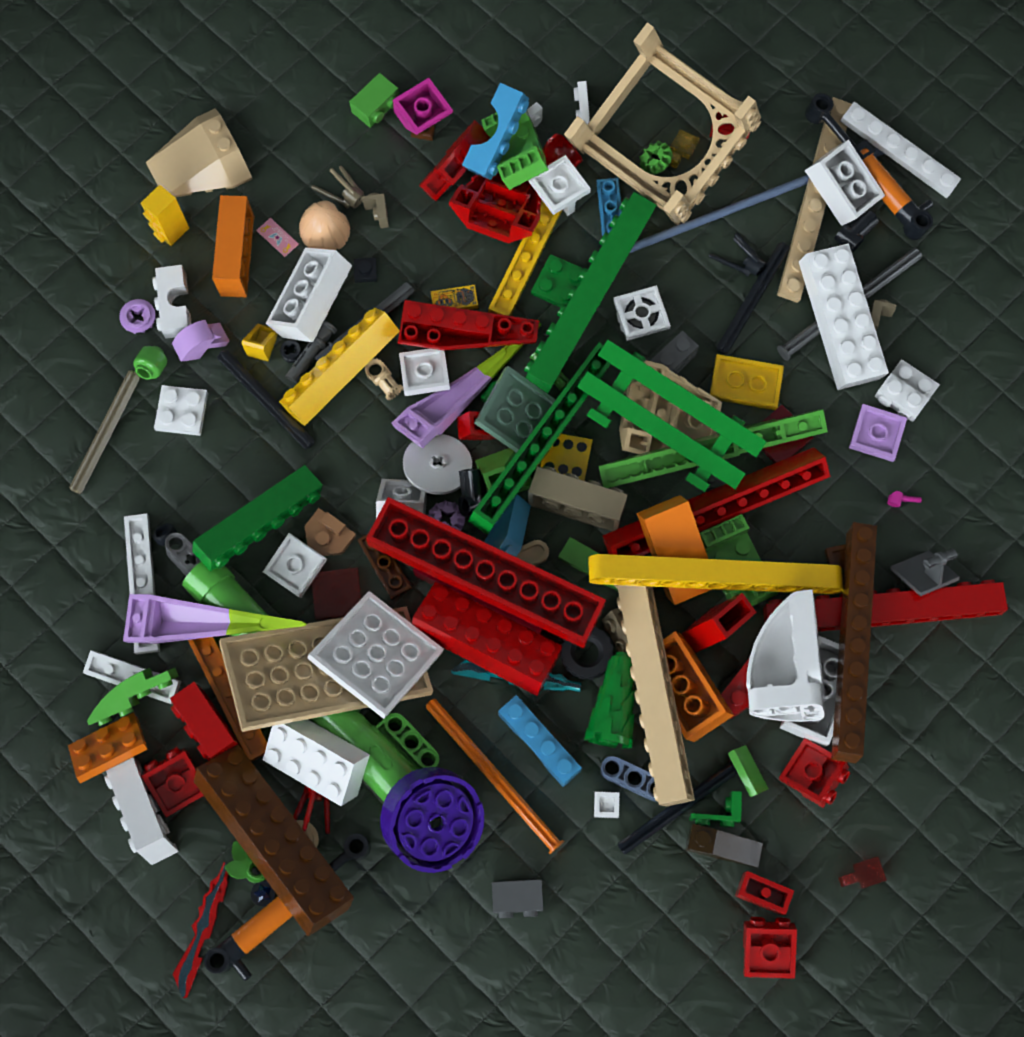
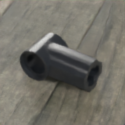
[834,210,879,253]
[458,468,485,517]

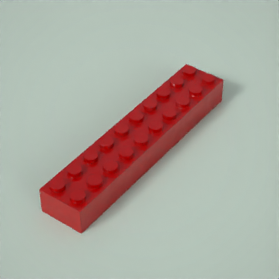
[366,497,606,648]

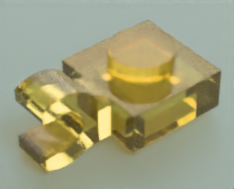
[669,129,700,169]

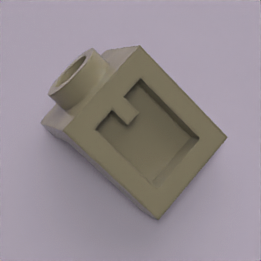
[362,193,389,228]

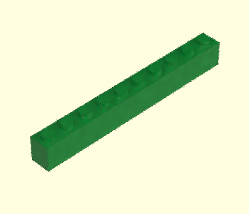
[524,192,657,394]
[468,342,612,535]

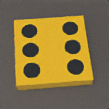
[540,434,593,481]

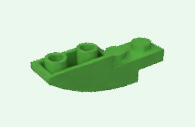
[87,668,179,726]

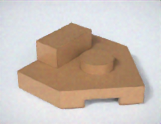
[305,508,356,556]

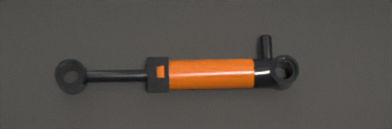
[805,93,933,240]
[204,833,371,981]

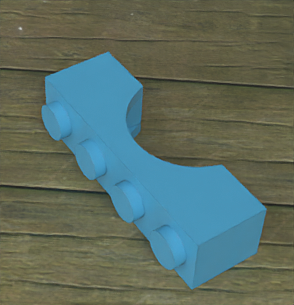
[462,83,529,180]
[498,695,582,787]

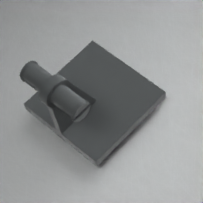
[891,548,960,596]

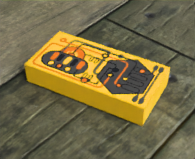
[431,285,478,310]

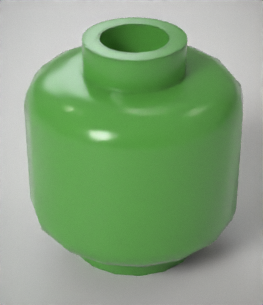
[133,346,168,380]

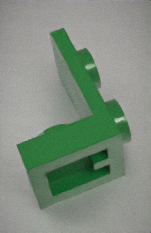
[689,791,742,828]

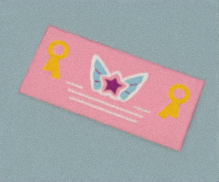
[256,218,299,257]

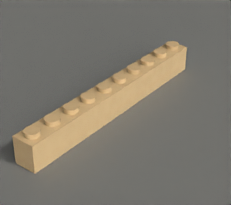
[615,585,695,806]

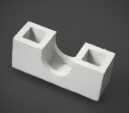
[152,265,191,339]

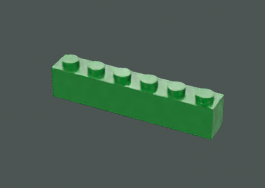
[192,465,323,572]

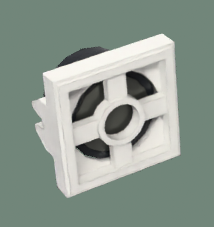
[613,285,671,341]

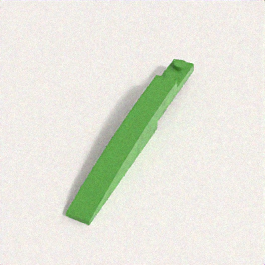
[598,409,828,488]

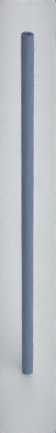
[630,148,885,253]

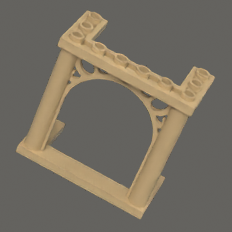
[564,23,761,225]

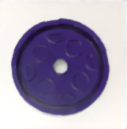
[380,767,484,873]

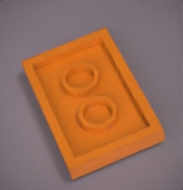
[68,712,148,784]

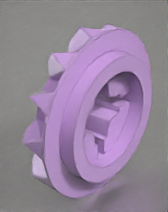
[119,299,156,334]
[428,500,465,531]

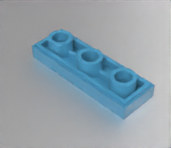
[596,178,622,236]

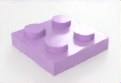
[849,404,907,462]

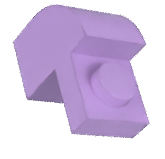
[172,320,229,362]

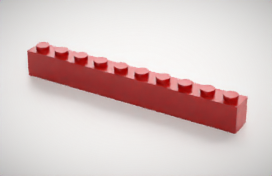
[602,447,831,556]
[763,580,1008,632]

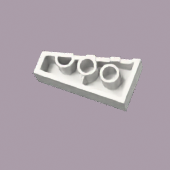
[104,757,179,865]

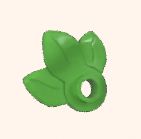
[225,841,265,883]

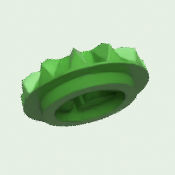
[639,141,673,175]

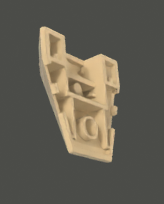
[146,109,253,197]
[619,360,722,454]

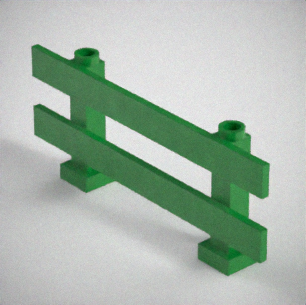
[577,340,767,492]

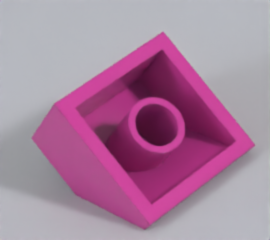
[392,78,453,135]

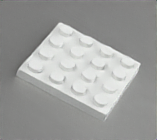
[307,591,444,719]

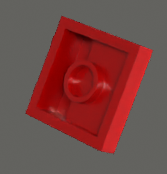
[779,738,850,808]
[141,747,204,817]
[743,917,797,979]

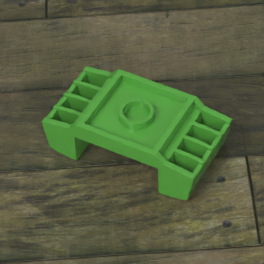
[481,111,549,190]
[700,514,779,606]

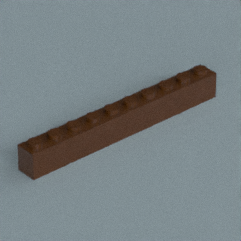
[831,522,877,763]

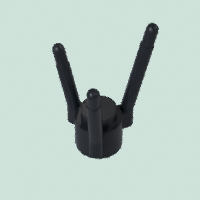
[709,233,767,277]

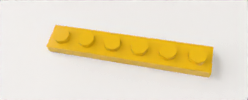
[488,200,562,316]

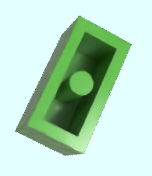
[349,73,399,128]

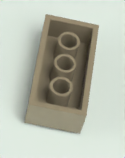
[528,466,628,532]

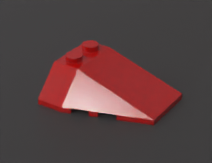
[449,163,541,244]

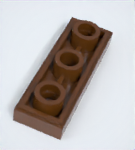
[357,533,412,600]

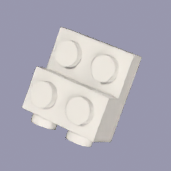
[875,359,940,422]

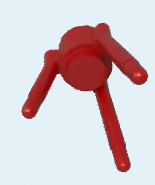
[293,785,330,834]

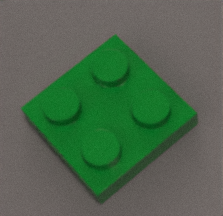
[531,254,584,308]

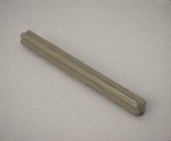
[70,370,140,494]

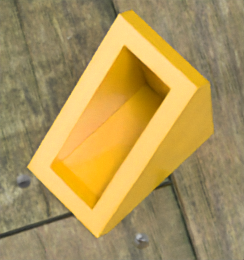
[242,324,278,362]

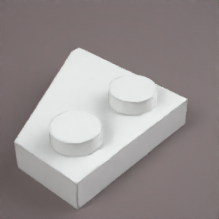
[574,81,590,125]

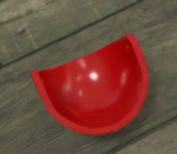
[543,133,583,168]

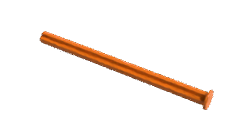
[426,699,564,854]

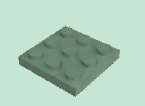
[474,366,555,453]

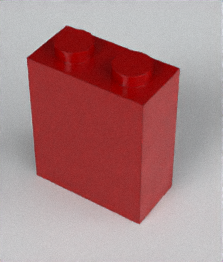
[682,593,757,653]

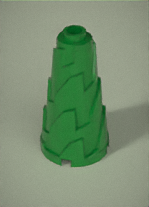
[584,652,635,749]

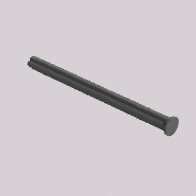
[777,248,922,361]

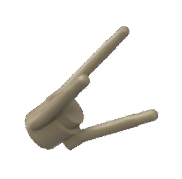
[311,166,365,209]

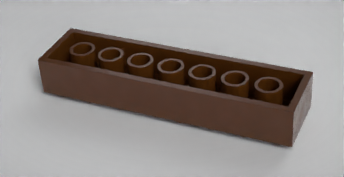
[193,745,354,937]

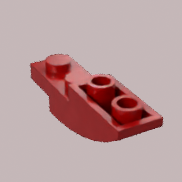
[419,120,490,201]

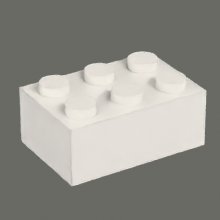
[805,140,885,226]

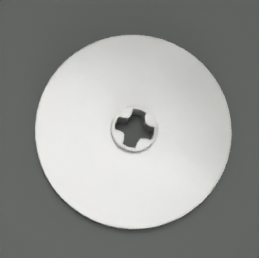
[403,434,472,495]

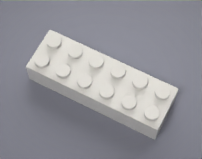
[799,243,889,390]

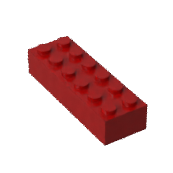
[412,581,563,696]

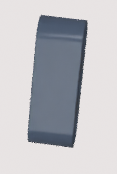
[600,756,657,802]

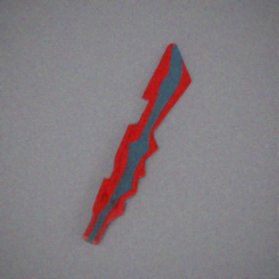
[173,862,229,998]

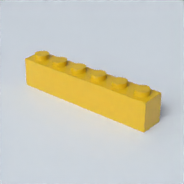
[279,307,400,426]

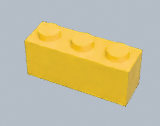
[141,185,190,246]

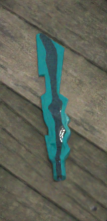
[451,660,582,692]

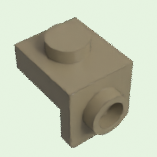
[870,299,896,330]

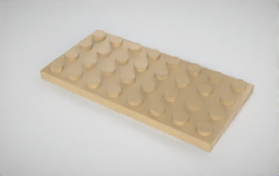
[219,606,433,732]

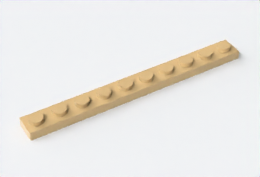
[777,97,852,303]

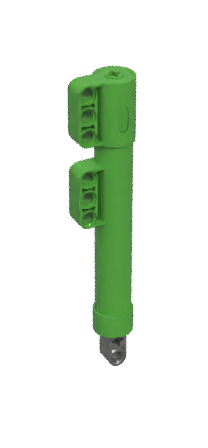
[165,533,439,802]

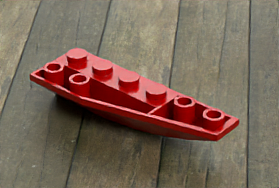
[398,300,539,350]

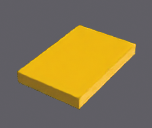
[710,354,784,410]

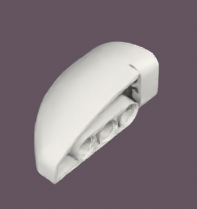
[746,590,825,721]

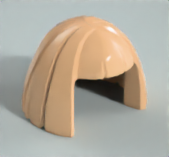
[299,200,350,250]

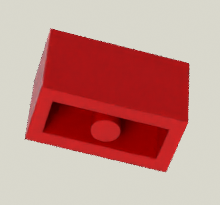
[735,871,794,916]

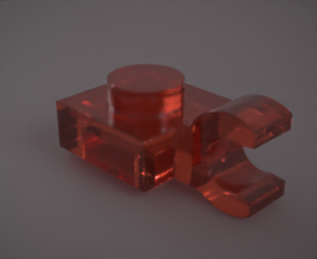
[838,856,887,889]

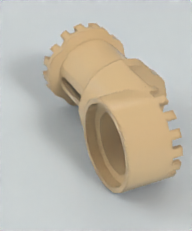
[365,358,404,400]

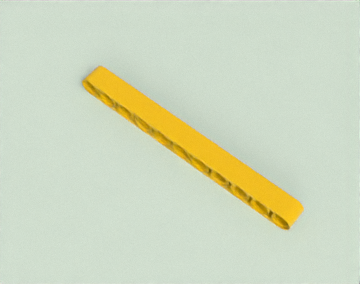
[588,554,843,594]

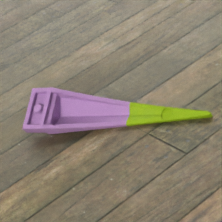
[392,321,541,449]
[123,594,307,644]

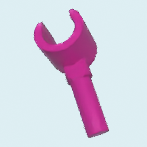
[887,491,922,507]

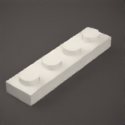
[83,650,181,704]

